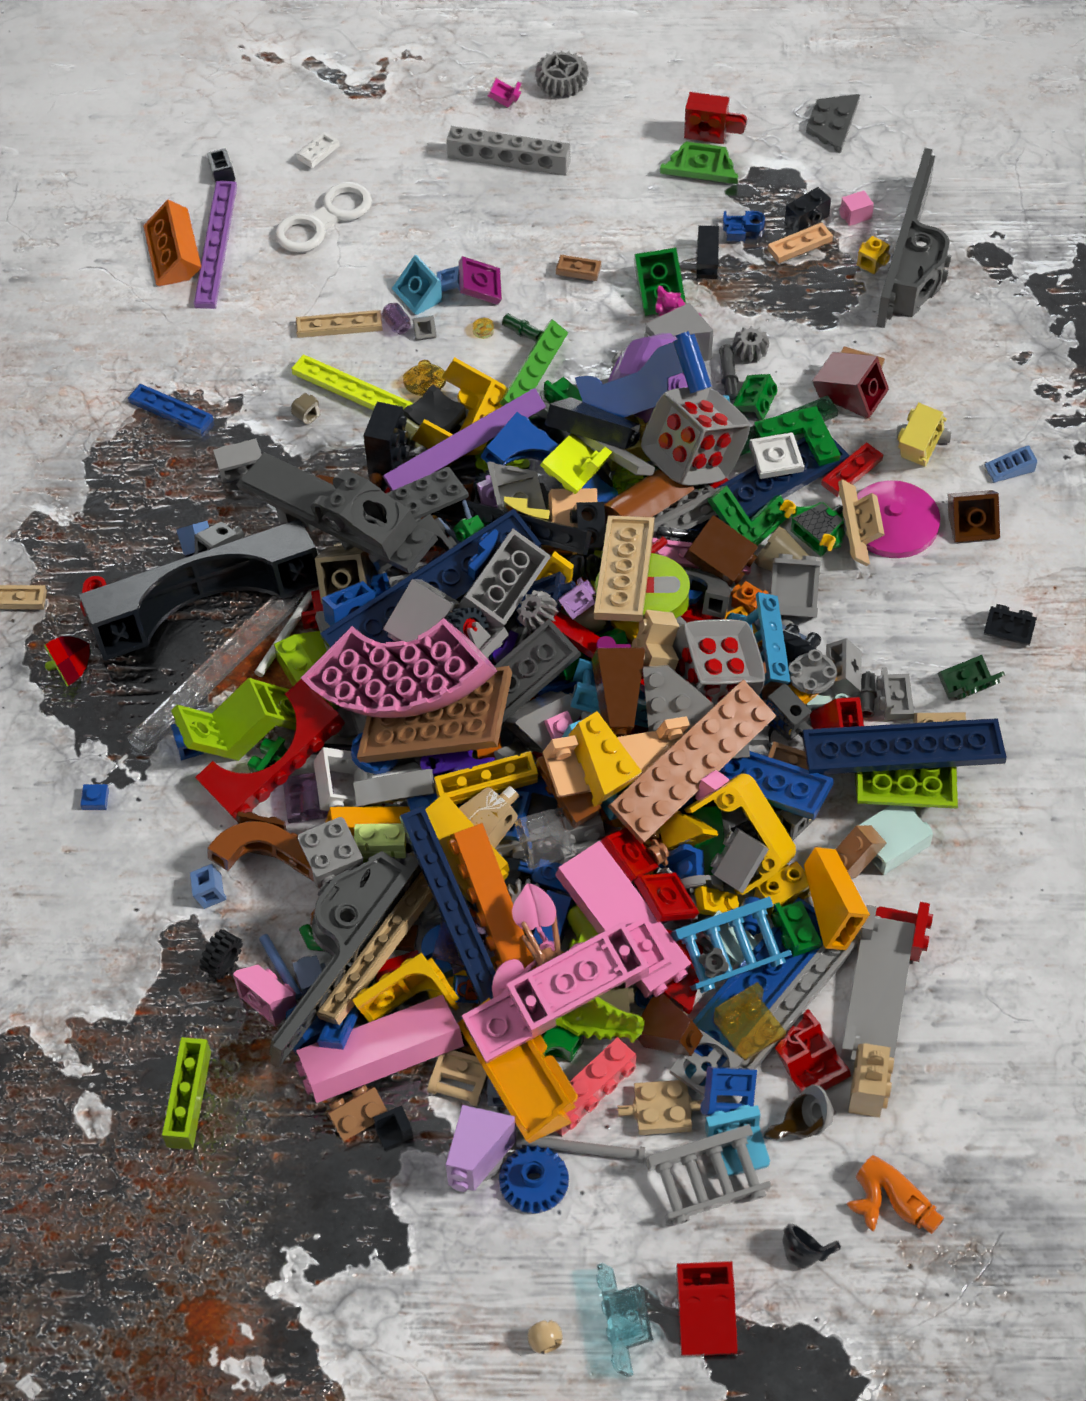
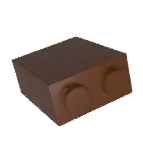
[684,515,758,587]

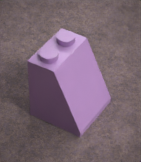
[446,1105,516,1192]

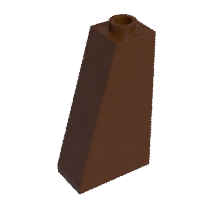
[592,647,645,737]

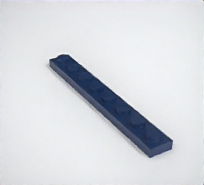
[399,806,496,1005]

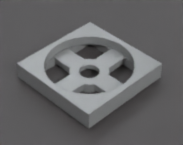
[670,1030,743,1097]

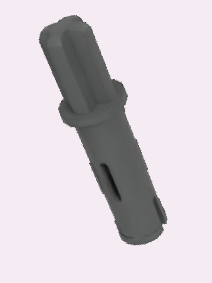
[719,344,739,400]

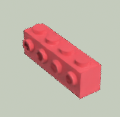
[556,1037,636,1136]

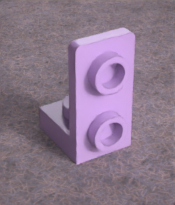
[558,577,596,619]

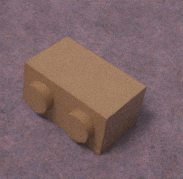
[836,825,887,878]

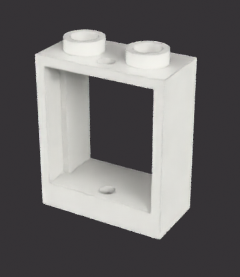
[314,747,372,811]

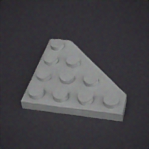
[643,665,750,758]

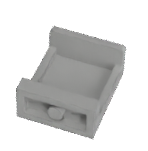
[770,554,821,618]

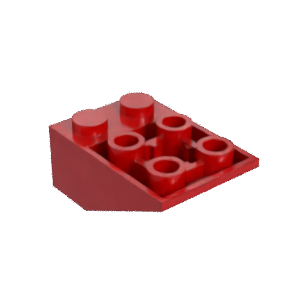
[676,1261,738,1356]

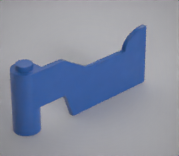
[575,331,712,418]

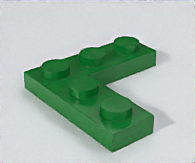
[753,406,841,466]
[707,485,787,546]

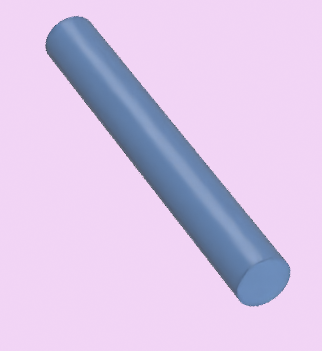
[259,934,302,999]

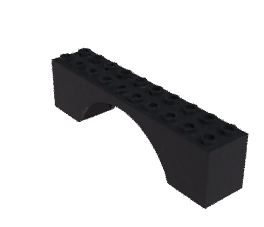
[79,519,319,661]

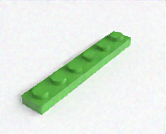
[499,319,568,406]

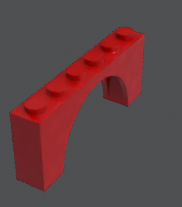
[195,679,345,821]

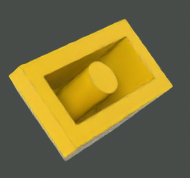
[659,811,718,851]

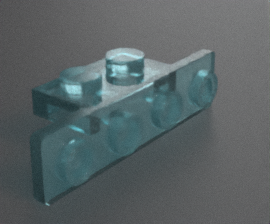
[596,1263,653,1377]

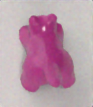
[655,286,702,317]

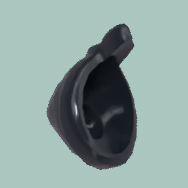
[782,1223,841,1269]

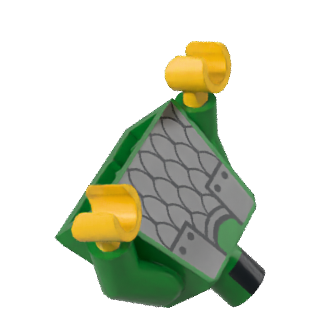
[779,500,845,557]

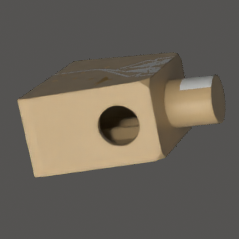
[459,786,520,848]

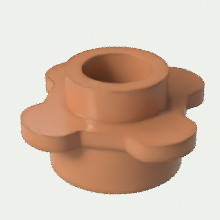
[647,839,669,866]

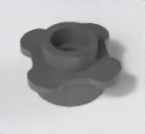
[699,948,729,978]

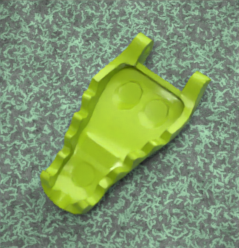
[556,997,644,1043]

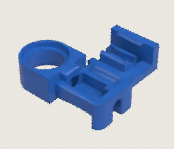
[723,211,765,241]

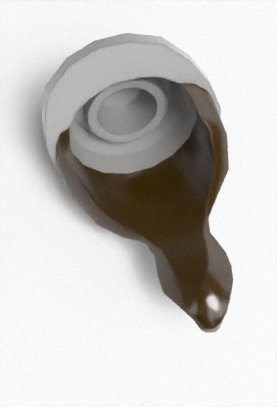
[763,1085,834,1140]

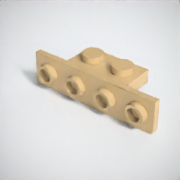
[838,480,885,566]

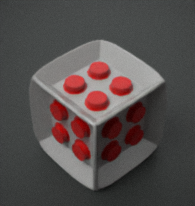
[641,387,750,486]
[672,619,765,705]

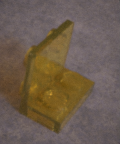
[714,982,786,1061]

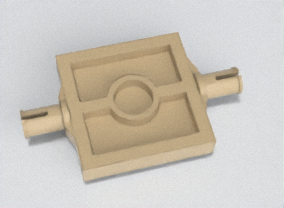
[618,1080,702,1135]

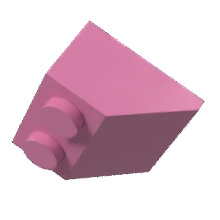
[233,965,297,1027]

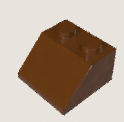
[947,490,1000,542]

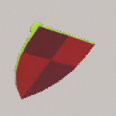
[44,636,90,686]

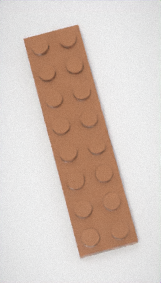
[608,679,776,844]

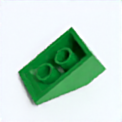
[634,247,686,317]

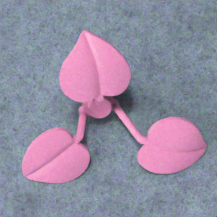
[492,883,584,998]

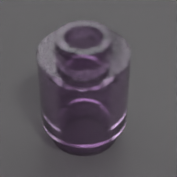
[382,303,411,335]

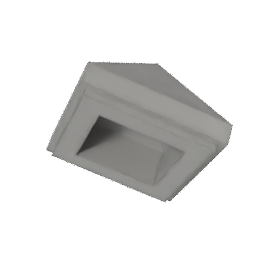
[412,315,437,340]

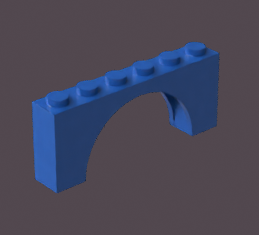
[481,412,619,504]

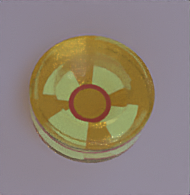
[473,318,494,339]

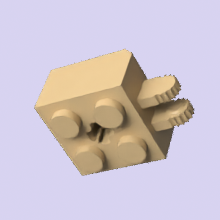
[848,1043,894,1118]

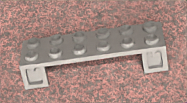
[840,905,915,1062]

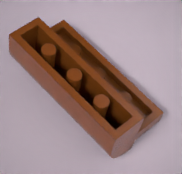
[604,469,695,525]

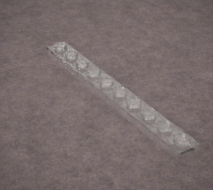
[127,593,304,755]

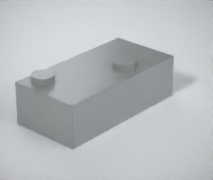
[457,529,551,627]

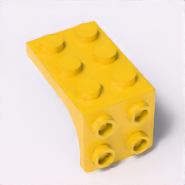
[352,953,459,1022]

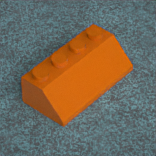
[143,199,201,286]

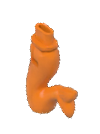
[847,1155,944,1234]

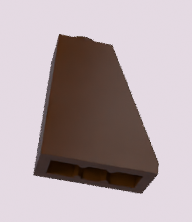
[637,993,703,1057]

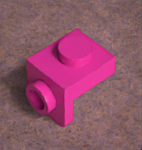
[488,78,521,108]

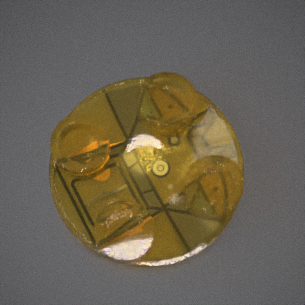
[403,360,446,396]

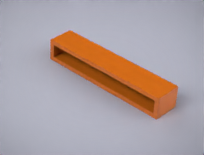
[449,823,537,971]

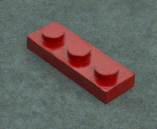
[821,442,884,497]

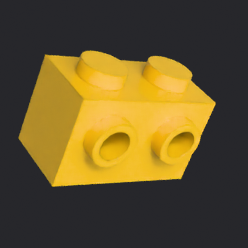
[754,861,811,918]

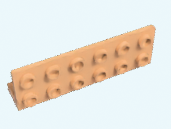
[543,716,690,797]

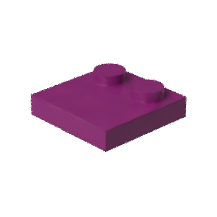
[459,256,502,305]

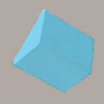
[392,255,442,315]

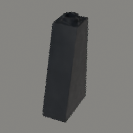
[545,397,640,449]

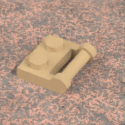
[427,1050,488,1107]

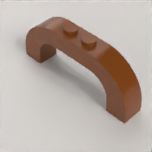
[207,821,315,925]

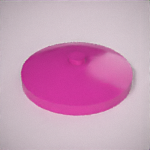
[857,480,940,558]

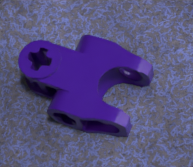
[420,750,495,779]

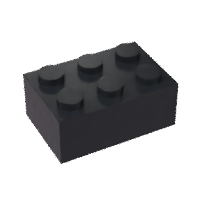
[363,401,410,481]

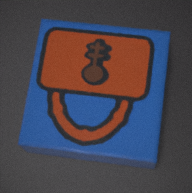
[453,975,478,1003]

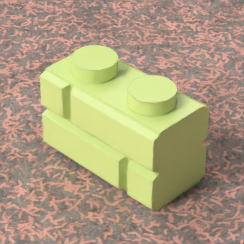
[354,823,407,859]

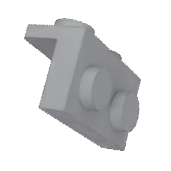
[876,667,914,720]

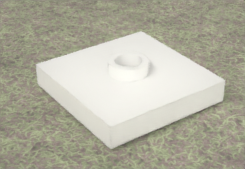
[749,432,804,479]

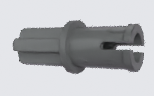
[858,671,877,718]

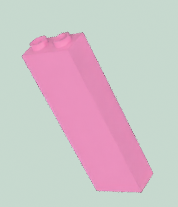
[555,841,691,999]
[295,994,464,1103]

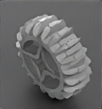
[535,50,589,97]

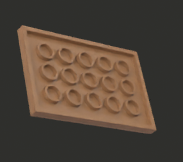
[357,666,512,763]

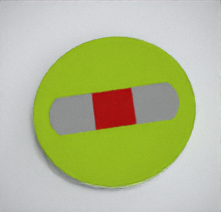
[595,553,690,622]

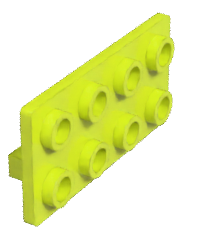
[540,433,612,494]

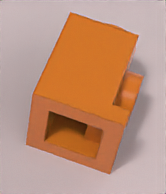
[731,581,769,615]

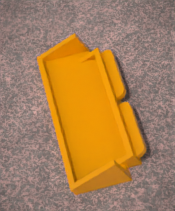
[457,998,578,1143]

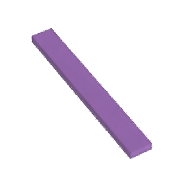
[194,181,237,309]
[383,388,546,491]

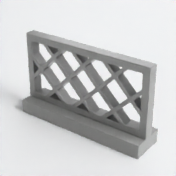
[653,484,720,539]

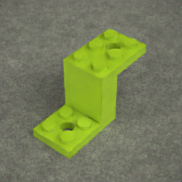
[171,678,296,761]

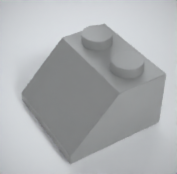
[710,828,769,893]

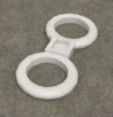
[276,182,372,253]

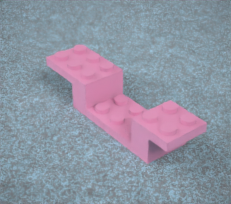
[461,917,672,1063]

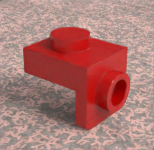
[301,590,323,629]

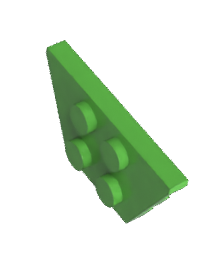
[660,142,738,184]

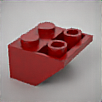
[810,697,864,729]

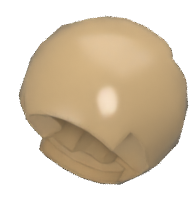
[528,1320,563,1354]

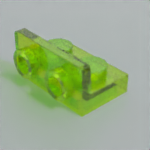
[612,459,648,494]

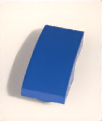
[468,529,498,581]

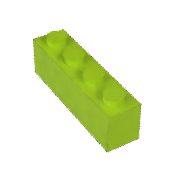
[162,1037,211,1150]

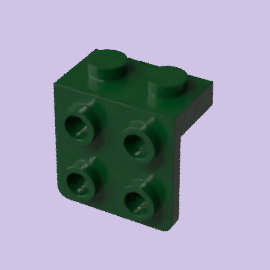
[938,655,1005,700]

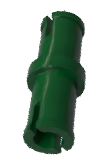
[502,313,543,342]

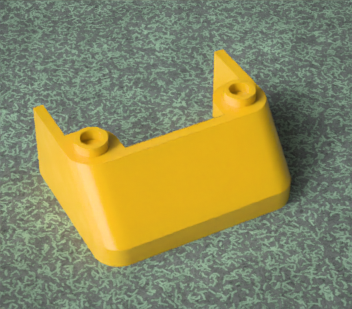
[411,357,508,456]
[684,774,796,895]

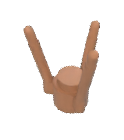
[521,918,563,967]

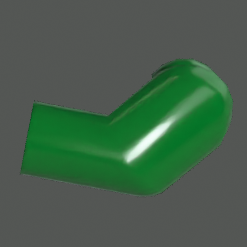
[299,924,325,952]

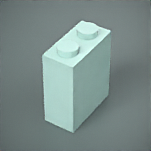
[858,805,933,875]

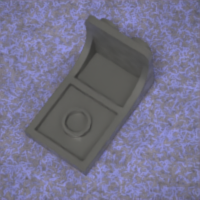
[368,514,457,574]

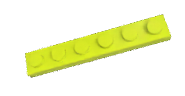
[291,354,413,410]

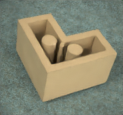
[631,610,679,672]

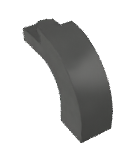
[685,568,731,619]

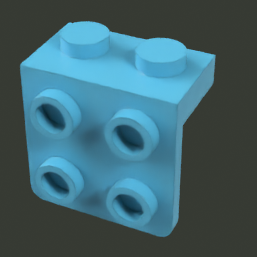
[705,1105,770,1176]

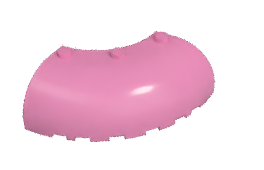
[301,618,497,718]

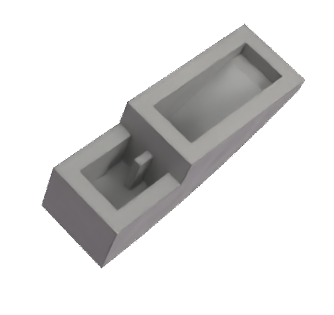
[353,769,436,807]

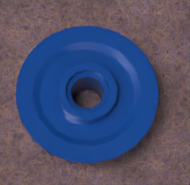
[499,1145,569,1213]

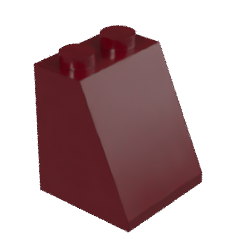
[812,352,889,418]

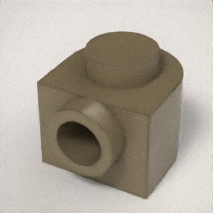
[291,393,321,424]

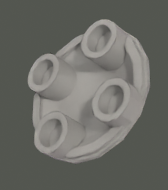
[789,649,837,694]

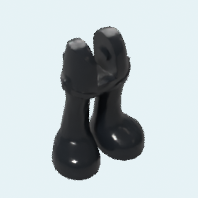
[561,553,602,582]

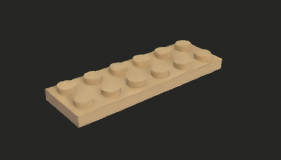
[594,516,655,622]

